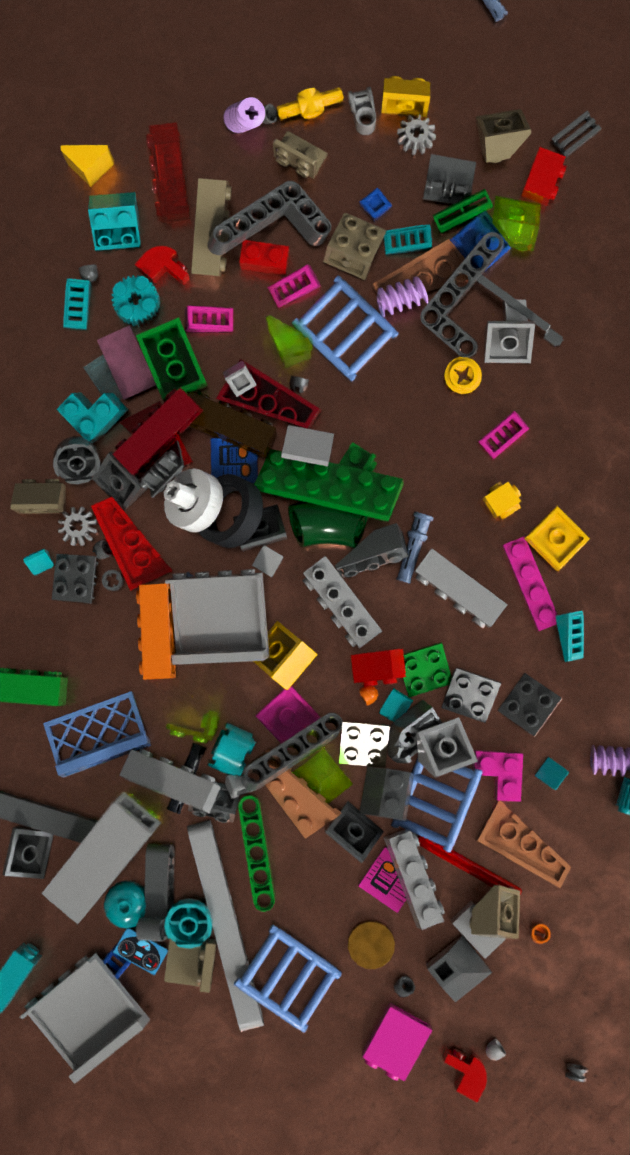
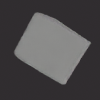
[503,299,528,321]
[223,361,257,397]
[252,545,284,577]
[225,775,255,799]

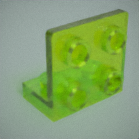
[165,709,222,744]

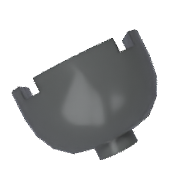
[53,436,100,484]

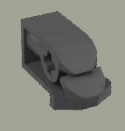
[388,700,442,763]

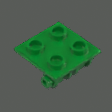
[403,642,452,697]

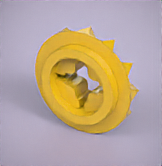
[444,357,482,395]

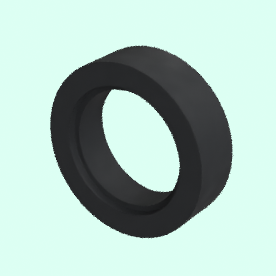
[199,474,263,548]

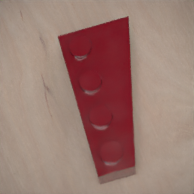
[216,359,322,429]
[113,388,203,477]

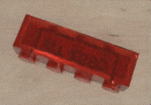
[146,122,191,223]

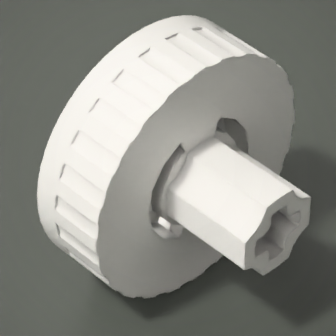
[164,468,223,532]

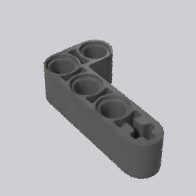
[136,843,175,941]

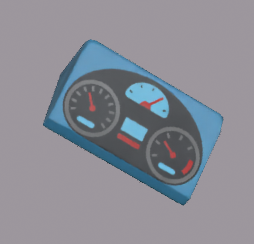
[113,928,168,975]

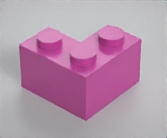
[472,750,523,802]

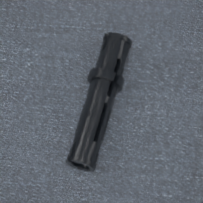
[166,743,207,814]

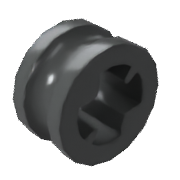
[102,570,124,591]
[565,1063,588,1082]

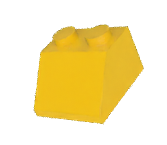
[381,76,431,117]
[253,621,318,690]

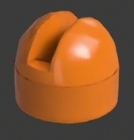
[359,686,378,706]
[531,924,551,944]

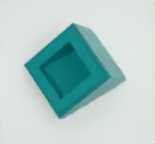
[23,549,54,575]
[379,688,413,722]
[534,757,569,790]

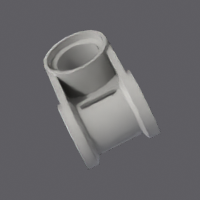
[347,86,376,135]

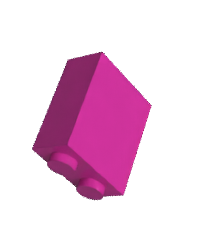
[362,1002,432,1081]

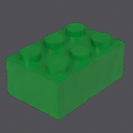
[136,318,208,403]
[0,668,68,706]

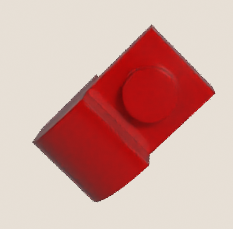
[135,246,190,286]
[442,1049,487,1103]

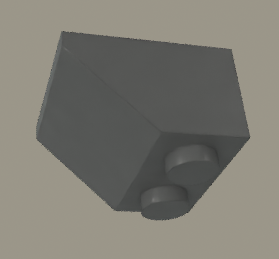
[359,767,414,822]

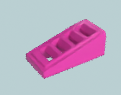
[267,265,321,308]
[185,305,233,332]
[479,411,530,459]

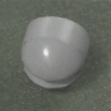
[486,1038,506,1061]

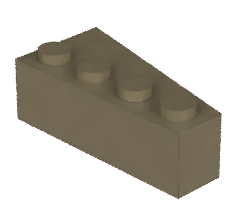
[191,178,232,276]

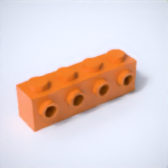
[136,584,176,680]

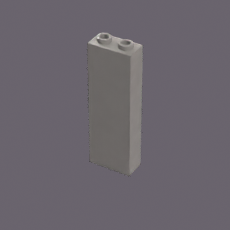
[42,792,161,924]

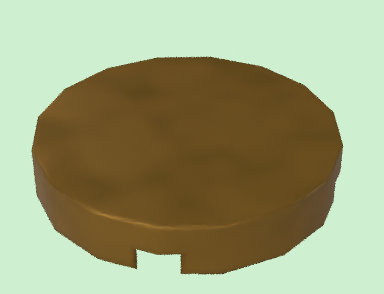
[348,921,395,969]

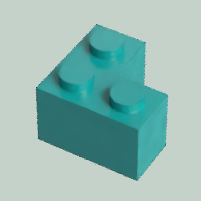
[57,392,129,443]

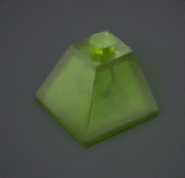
[492,196,541,251]
[266,315,313,369]
[292,747,353,804]

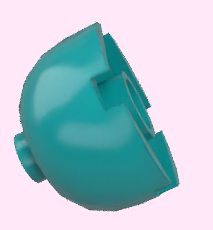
[104,880,146,928]
[164,898,213,949]

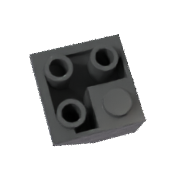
[426,934,492,1002]

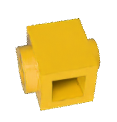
[483,481,521,520]

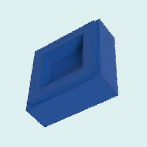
[359,187,392,221]

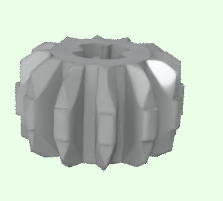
[397,114,436,155]
[58,507,98,546]

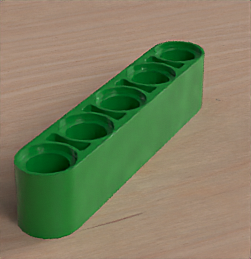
[238,794,275,912]

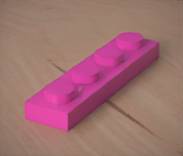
[502,536,558,631]

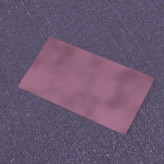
[97,325,156,399]

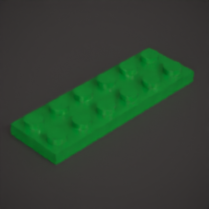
[254,449,404,522]

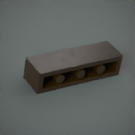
[189,391,277,459]

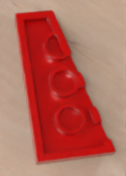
[91,497,173,591]

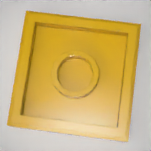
[524,506,590,571]

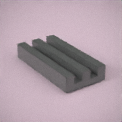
[550,111,602,158]

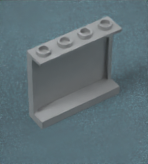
[165,569,270,665]
[20,953,150,1084]

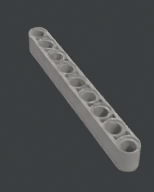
[187,820,264,1032]

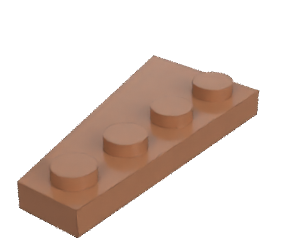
[372,237,468,293]
[249,748,341,839]
[476,800,571,888]

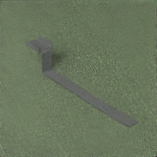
[477,275,564,347]

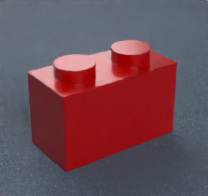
[521,147,567,206]
[239,240,290,276]
[351,649,406,687]

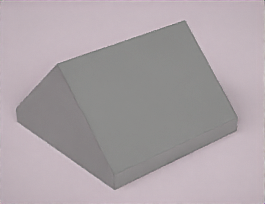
[484,321,535,363]
[281,425,334,466]
[416,718,478,778]

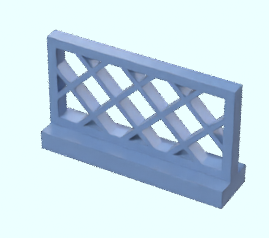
[43,691,151,778]

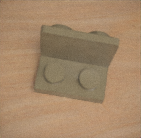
[273,131,327,179]
[323,213,386,280]
[164,938,217,993]

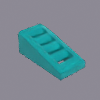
[384,224,432,255]
[63,278,92,330]
[555,611,584,662]

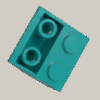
[88,192,141,251]

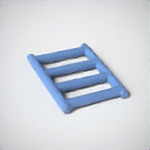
[291,275,399,381]
[391,757,483,853]
[234,924,342,1033]

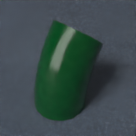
[288,502,368,548]

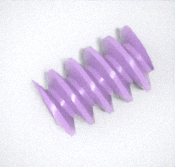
[223,97,265,133]
[376,276,428,318]
[590,745,630,777]

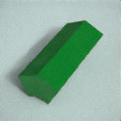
[433,189,493,233]

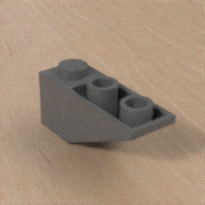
[335,523,409,578]

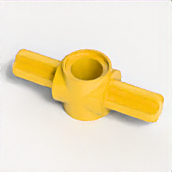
[277,87,344,119]

